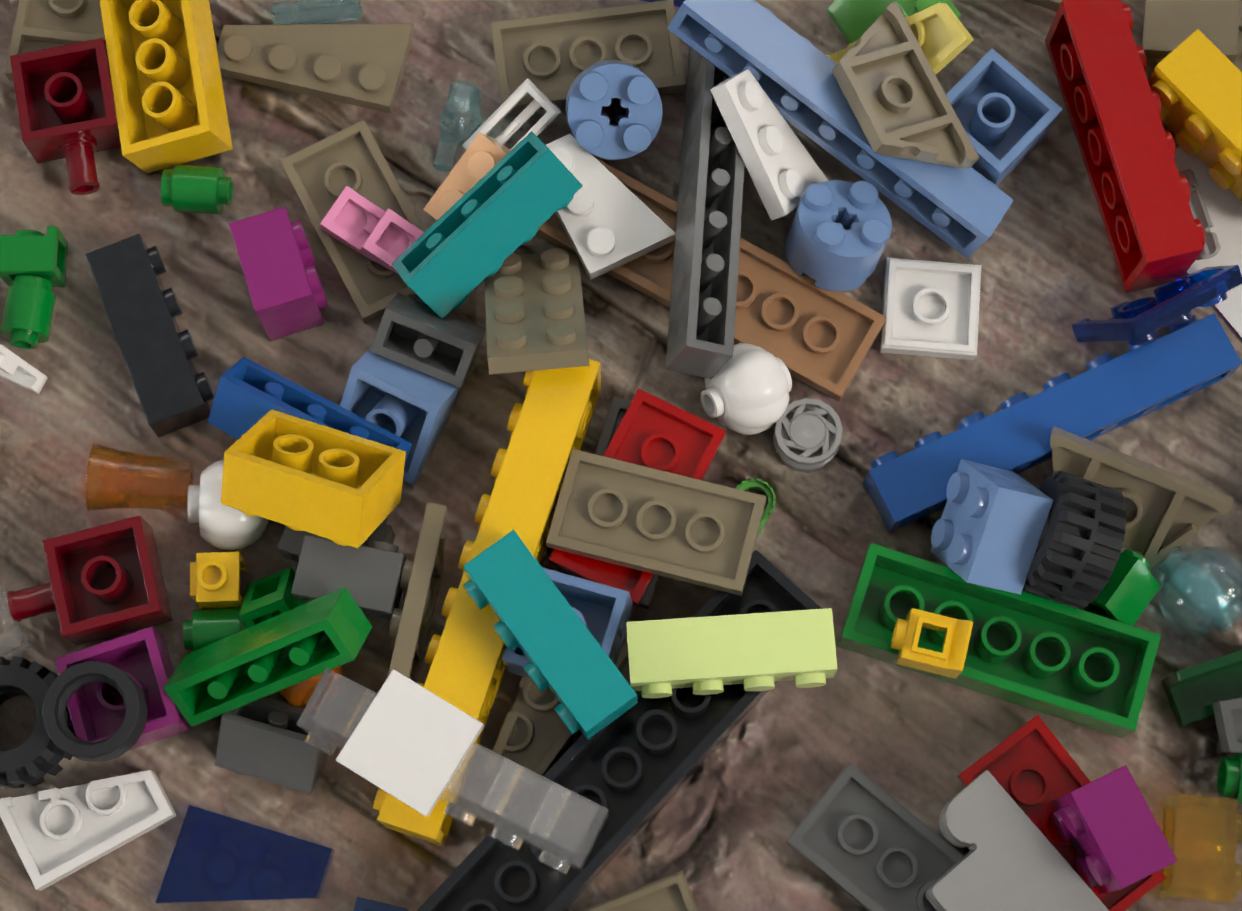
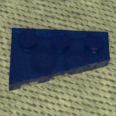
[1072,265,1242,346]
[155,805,335,904]

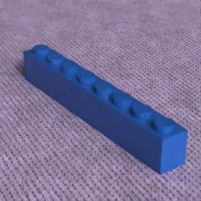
[864,313,1242,533]

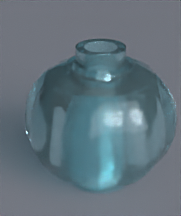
[1158,546,1242,636]

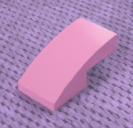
[319,185,424,274]

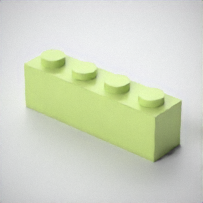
[626,608,838,698]

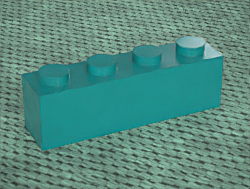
[391,131,583,319]
[463,530,638,740]

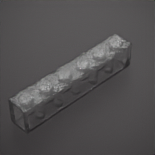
[296,668,609,874]

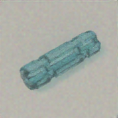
[271,0,362,25]

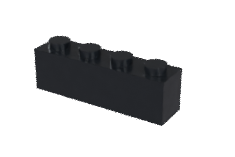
[85,234,214,437]

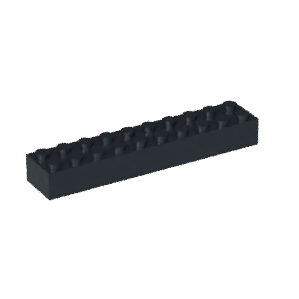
[417,550,822,911]

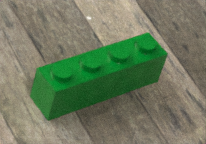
[163,586,372,727]

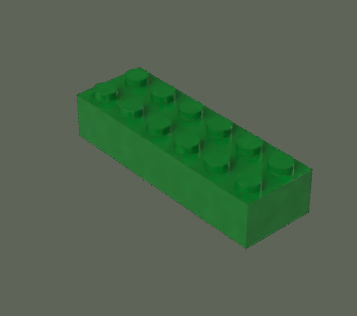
[837,543,1161,738]

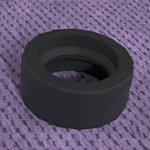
[42,661,148,763]

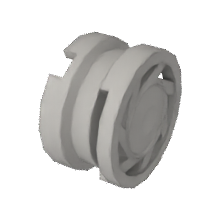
[772,398,843,473]

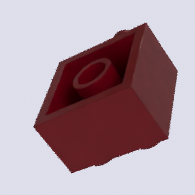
[10,38,121,195]
[7,515,173,646]

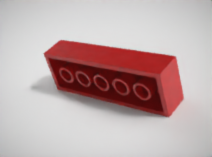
[1045,0,1205,293]

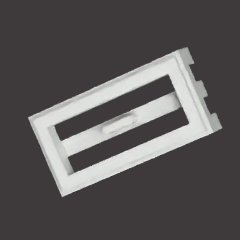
[462,78,562,150]

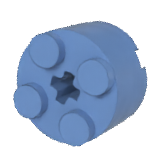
[565,60,663,160]
[785,180,892,291]

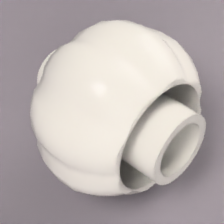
[701,343,792,435]
[188,459,269,550]

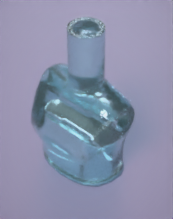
[433,81,482,172]

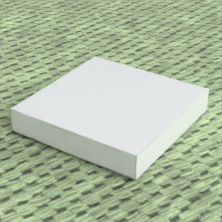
[880,258,981,360]
[336,669,484,818]

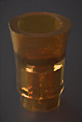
[85,443,193,511]

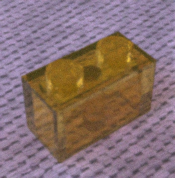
[1160,793,1242,905]

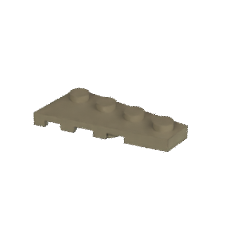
[217,23,415,114]

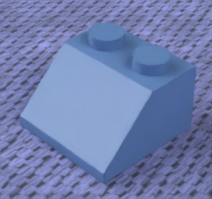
[340,347,459,485]

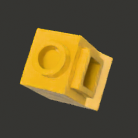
[190,551,248,609]
[891,608,973,679]

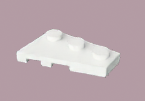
[710,69,828,221]
[546,134,676,280]
[0,770,177,891]

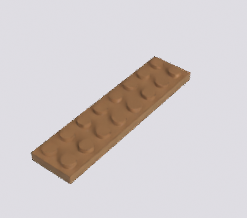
[536,137,887,402]

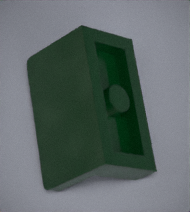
[1161,650,1242,728]

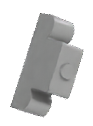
[925,770,1109,911]

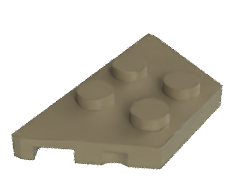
[4,0,106,81]
[832,2,979,169]
[1050,426,1233,570]
[387,502,447,681]

